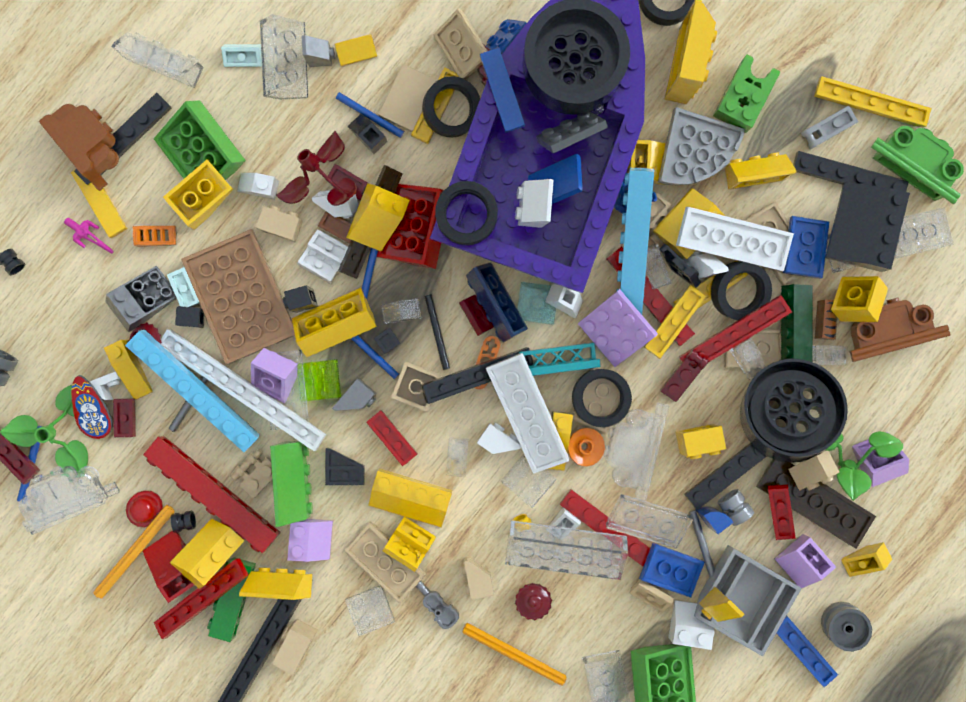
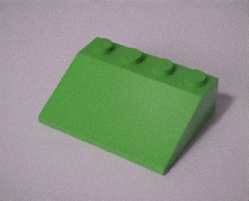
[154,100,246,180]
[270,441,313,527]
[631,644,696,702]

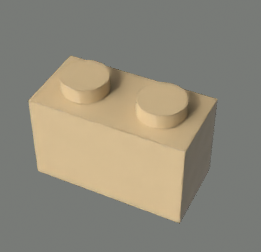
[255,205,303,242]
[788,451,839,491]

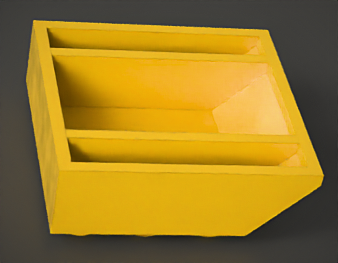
[664,0,717,104]

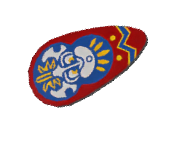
[71,375,113,439]

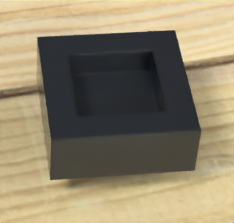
[374,327,401,354]

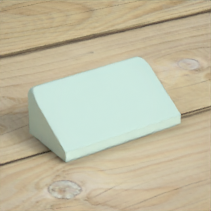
[221,44,262,67]

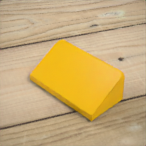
[335,34,377,66]

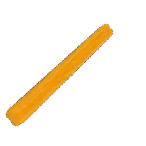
[93,505,175,599]
[462,623,567,686]

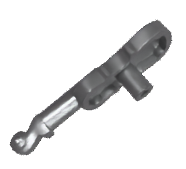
[415,581,459,629]

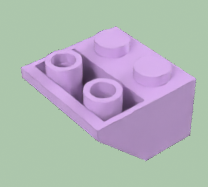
[775,534,836,588]

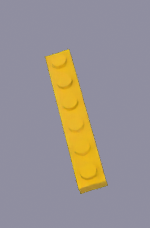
[814,76,932,128]

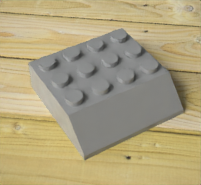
[694,545,802,656]

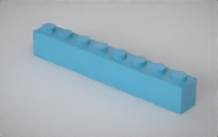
[616,167,654,315]
[125,330,260,452]

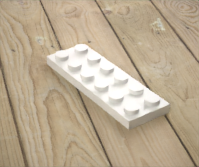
[676,207,794,271]
[486,353,570,474]

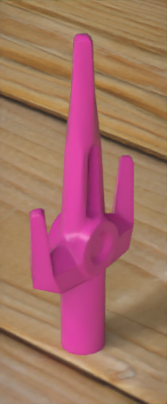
[64,217,114,254]

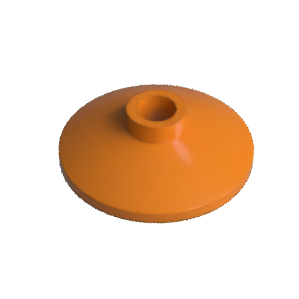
[568,428,605,466]

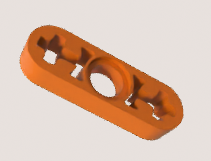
[475,336,500,389]

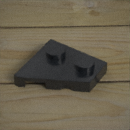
[659,244,701,288]
[325,448,365,485]

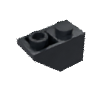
[347,114,388,154]

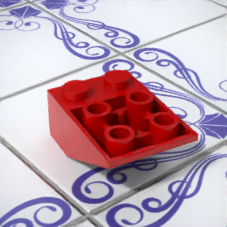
[143,530,194,603]

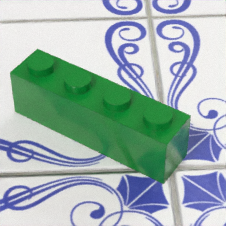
[207,557,256,642]

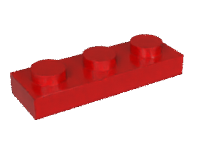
[366,410,418,466]
[768,484,796,540]

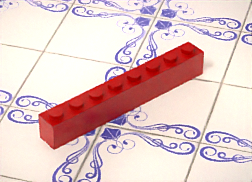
[143,436,281,553]

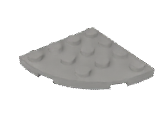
[658,107,745,186]

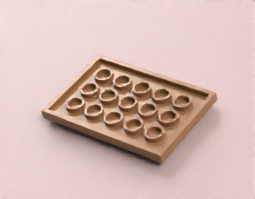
[181,229,295,365]

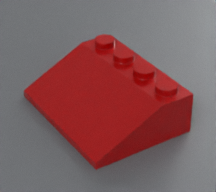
[377,184,444,269]

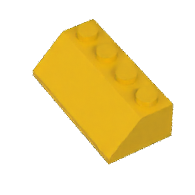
[292,288,377,358]
[368,469,453,528]

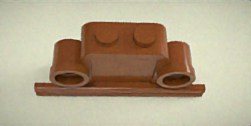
[38,104,119,191]
[849,297,951,362]

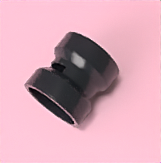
[0,249,26,276]
[171,510,196,533]

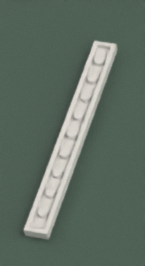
[161,329,326,451]

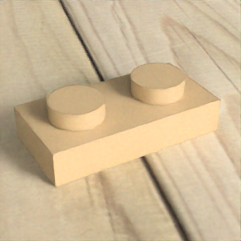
[630,580,674,613]

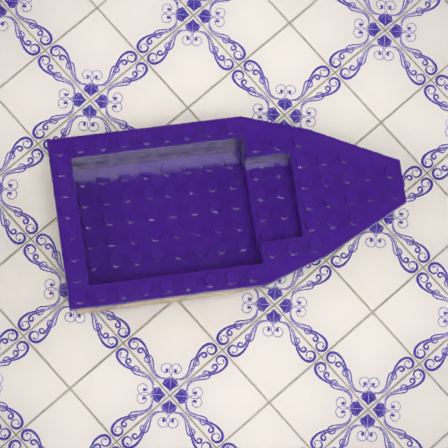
[430,0,645,293]

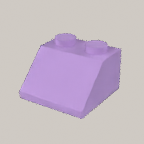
[251,348,298,403]
[852,432,909,487]
[287,519,333,562]

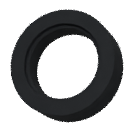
[638,0,695,26]
[422,76,481,138]
[435,181,498,245]
[711,261,772,321]
[572,369,632,427]

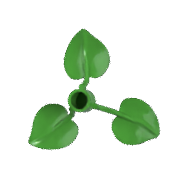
[0,385,88,475]
[825,431,903,501]

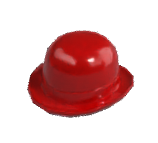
[126,490,163,527]

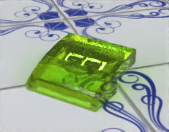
[297,359,341,402]

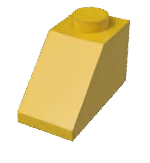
[841,542,893,577]

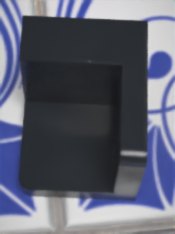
[175,306,205,328]

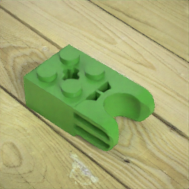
[713,54,780,133]

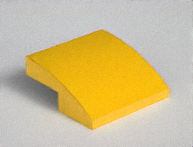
[382,516,436,572]

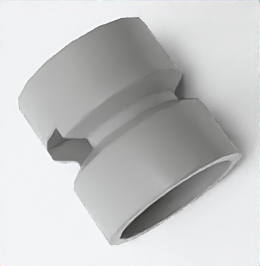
[718,489,754,526]

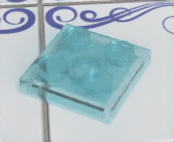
[517,282,556,325]

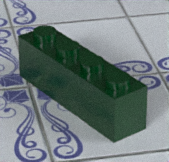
[780,284,813,362]

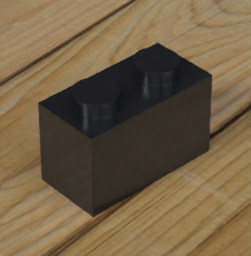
[283,285,318,313]

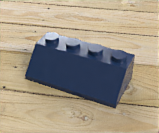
[466,262,528,343]

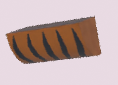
[814,299,837,340]

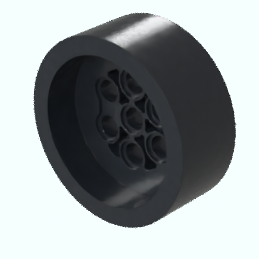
[523,0,630,115]
[740,359,848,463]

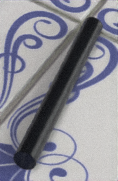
[424,294,450,370]

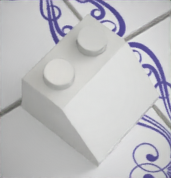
[515,179,553,228]
[668,600,714,650]

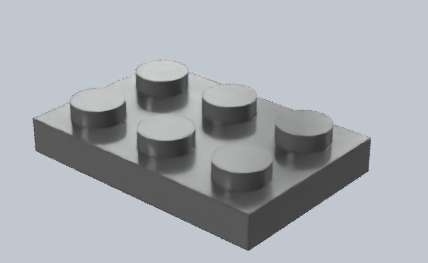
[536,112,608,153]

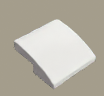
[297,229,348,284]

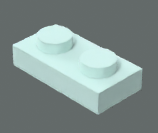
[167,267,200,307]

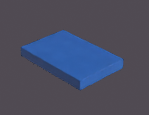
[528,154,583,204]
[783,216,830,279]
[639,543,705,598]

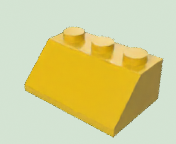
[725,152,796,190]
[653,188,725,259]
[170,518,244,589]
[239,567,313,600]

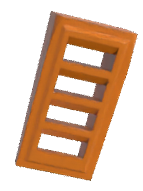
[133,226,176,247]

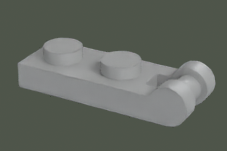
[801,106,858,150]

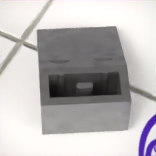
[105,266,177,332]

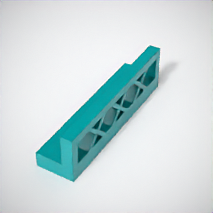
[519,342,600,376]

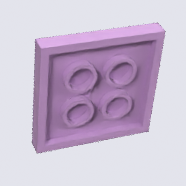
[578,289,658,367]

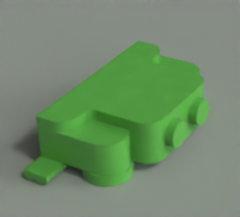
[871,126,964,204]

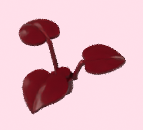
[276,131,357,206]

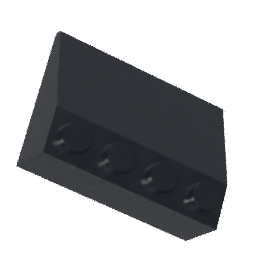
[825,182,910,272]

